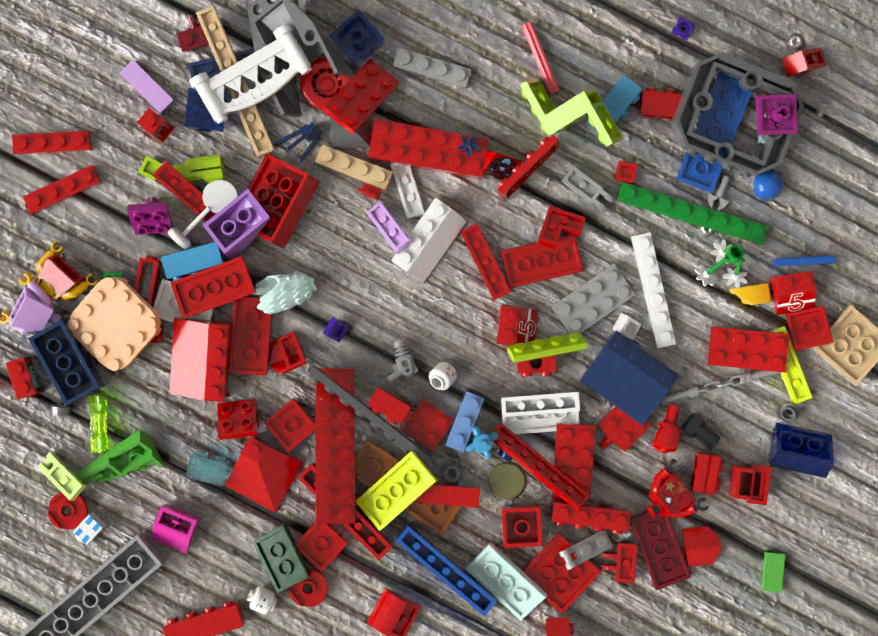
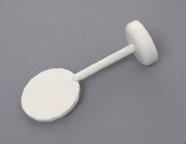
[168,179,237,250]

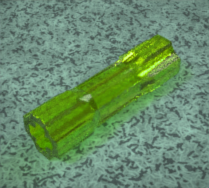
[89,394,108,453]

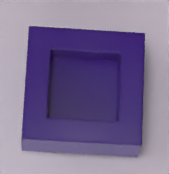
[323,317,349,342]

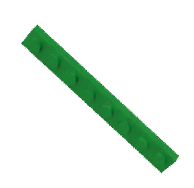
[616,182,769,245]

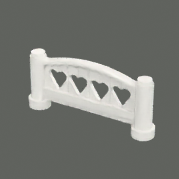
[189,23,312,124]

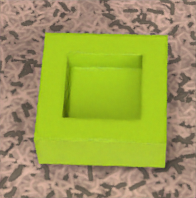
[138,156,162,182]

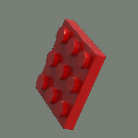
[522,532,601,614]

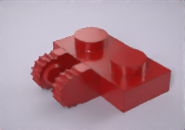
[600,542,637,583]

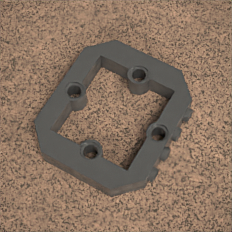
[671,52,804,178]

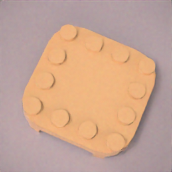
[67,276,162,371]

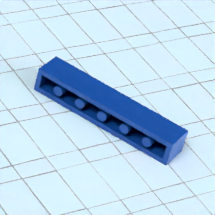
[396,523,497,616]

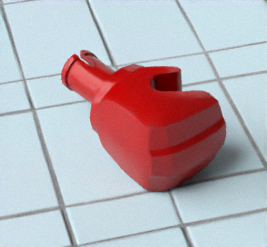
[650,404,681,453]

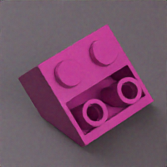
[151,503,201,553]

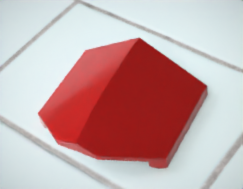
[269,331,307,375]
[681,525,721,567]

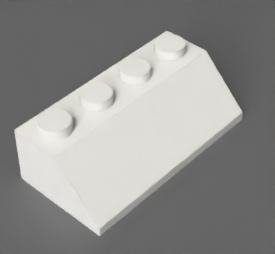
[391,198,467,283]

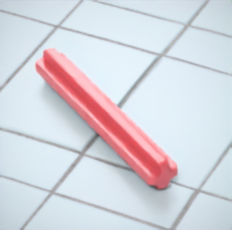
[522,22,559,94]

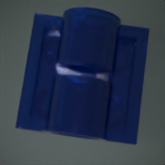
[184,88,228,132]

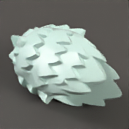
[253,271,317,314]

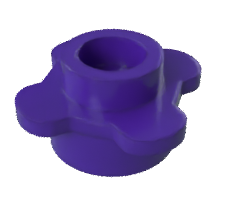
[672,18,695,40]

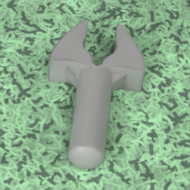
[707,175,730,211]

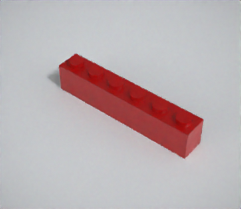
[297,462,393,561]

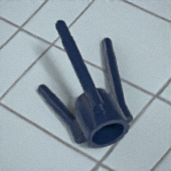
[274,123,321,162]

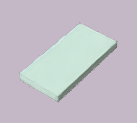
[465,542,547,620]

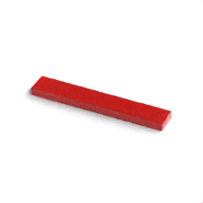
[492,422,590,511]

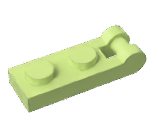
[37,451,86,501]

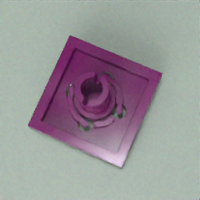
[756,94,798,136]
[127,197,174,235]

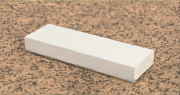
[390,163,425,219]

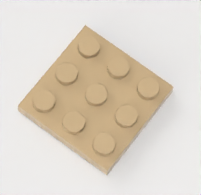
[812,305,878,386]

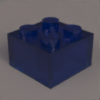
[330,9,385,68]

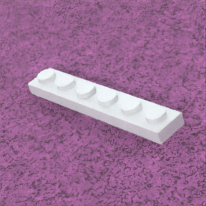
[631,232,676,348]

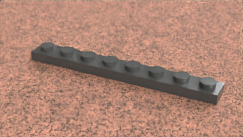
[308,363,434,466]

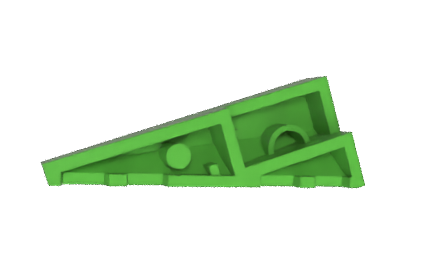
[74,429,163,486]

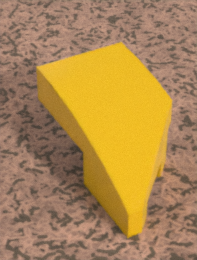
[730,283,771,305]

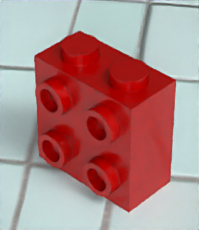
[368,386,413,425]

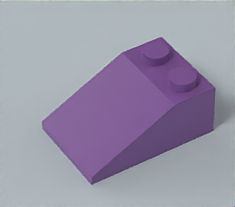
[203,189,271,259]

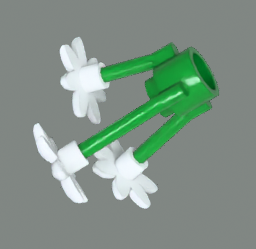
[695,239,747,288]

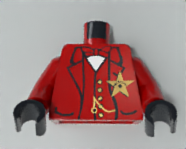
[647,459,709,518]

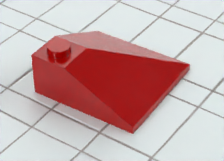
[225,436,303,513]

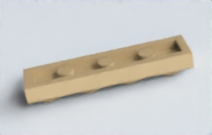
[315,145,393,191]

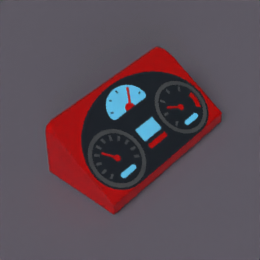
[482,151,522,179]

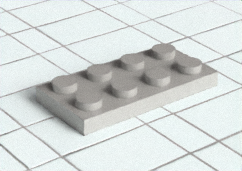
[551,263,636,334]

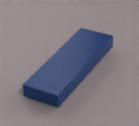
[772,255,835,267]

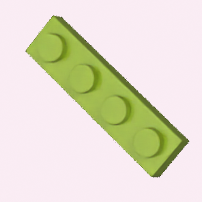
[507,332,587,363]

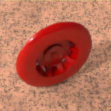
[300,57,352,110]

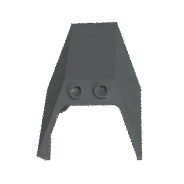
[247,0,354,118]

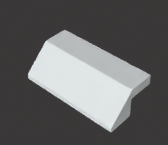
[501,392,580,434]

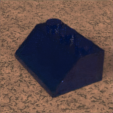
[769,423,834,478]

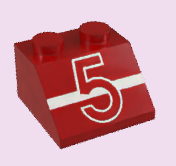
[770,271,816,315]
[496,305,538,345]

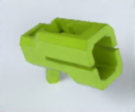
[173,154,226,184]

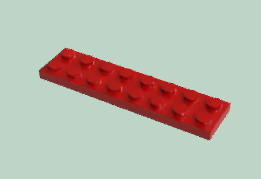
[315,368,355,524]

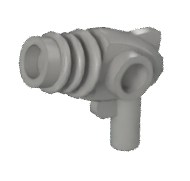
[386,340,418,383]

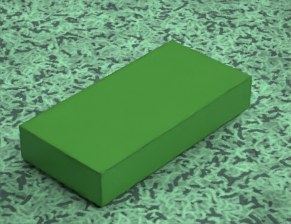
[761,552,785,592]

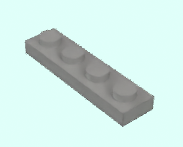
[393,47,472,89]

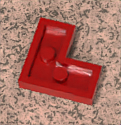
[538,206,586,248]

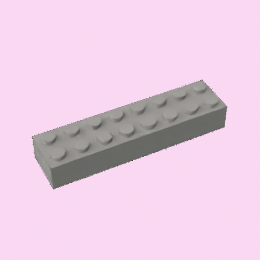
[19,532,167,636]

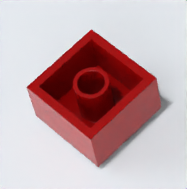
[501,504,542,548]

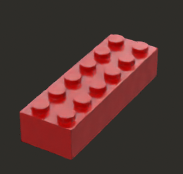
[368,119,489,180]

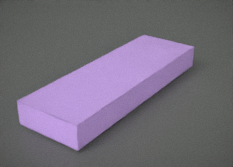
[120,60,174,114]
[366,200,413,254]

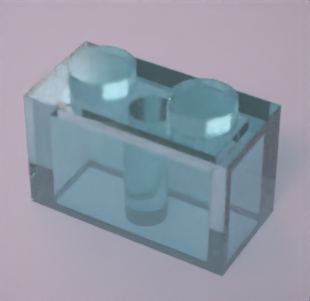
[185,451,231,486]

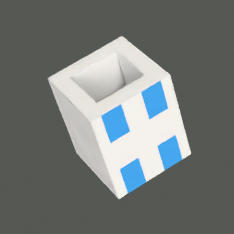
[73,512,107,545]

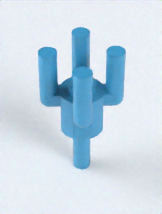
[466,425,498,458]

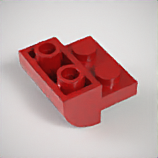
[367,588,421,636]

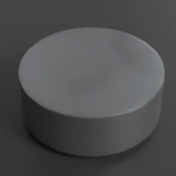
[51,404,71,415]

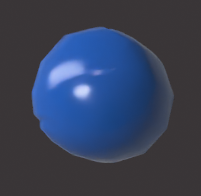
[753,170,783,201]

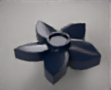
[457,136,481,158]

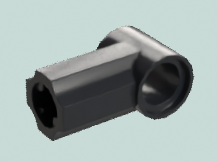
[681,413,721,450]

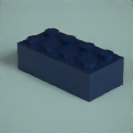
[28,319,105,406]

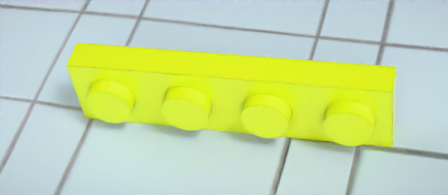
[769,326,812,404]

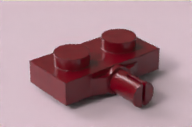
[176,14,209,53]

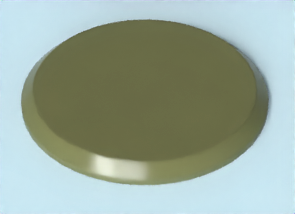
[488,462,526,500]

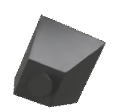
[330,117,371,149]

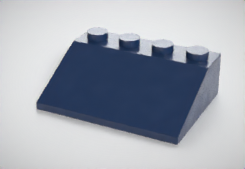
[580,330,679,425]

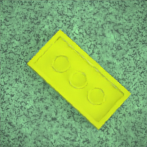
[355,451,438,531]

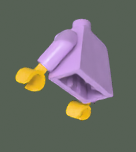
[0,272,60,333]

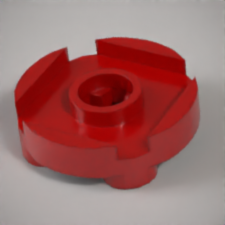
[48,492,89,530]
[289,567,328,607]

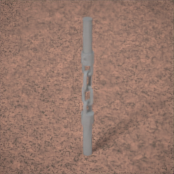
[661,370,779,404]

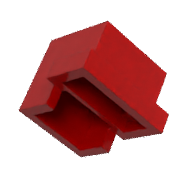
[728,464,771,505]

